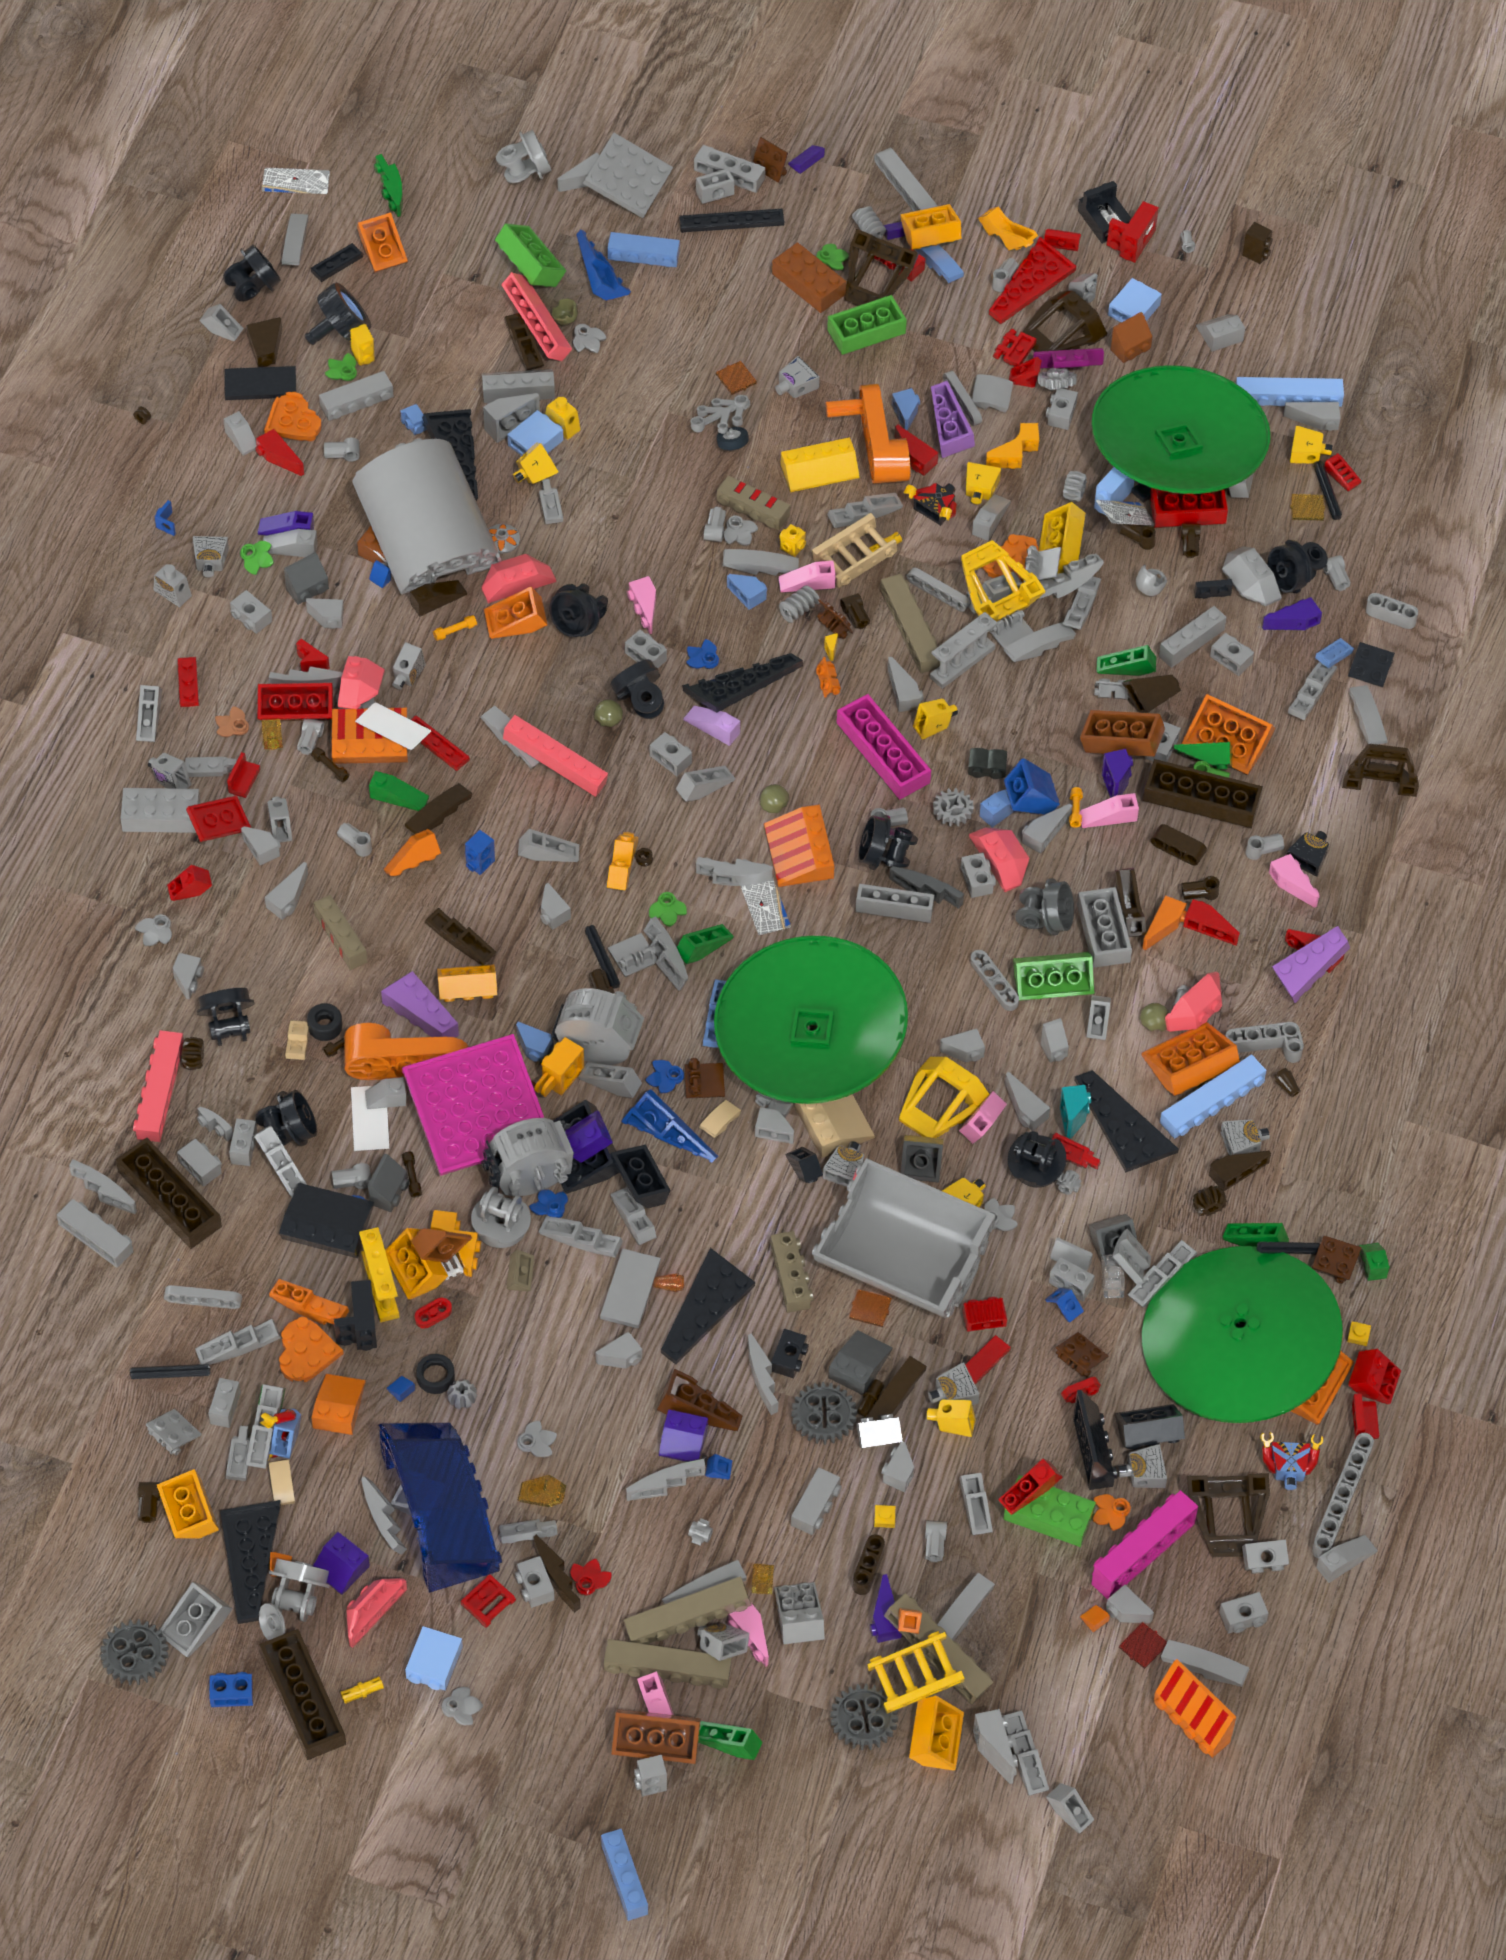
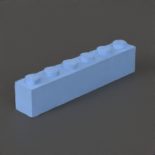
[1236,377,1344,407]
[1160,1054,1267,1139]

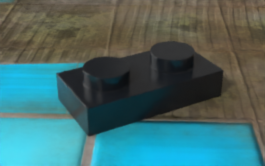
[1194,579,1233,599]

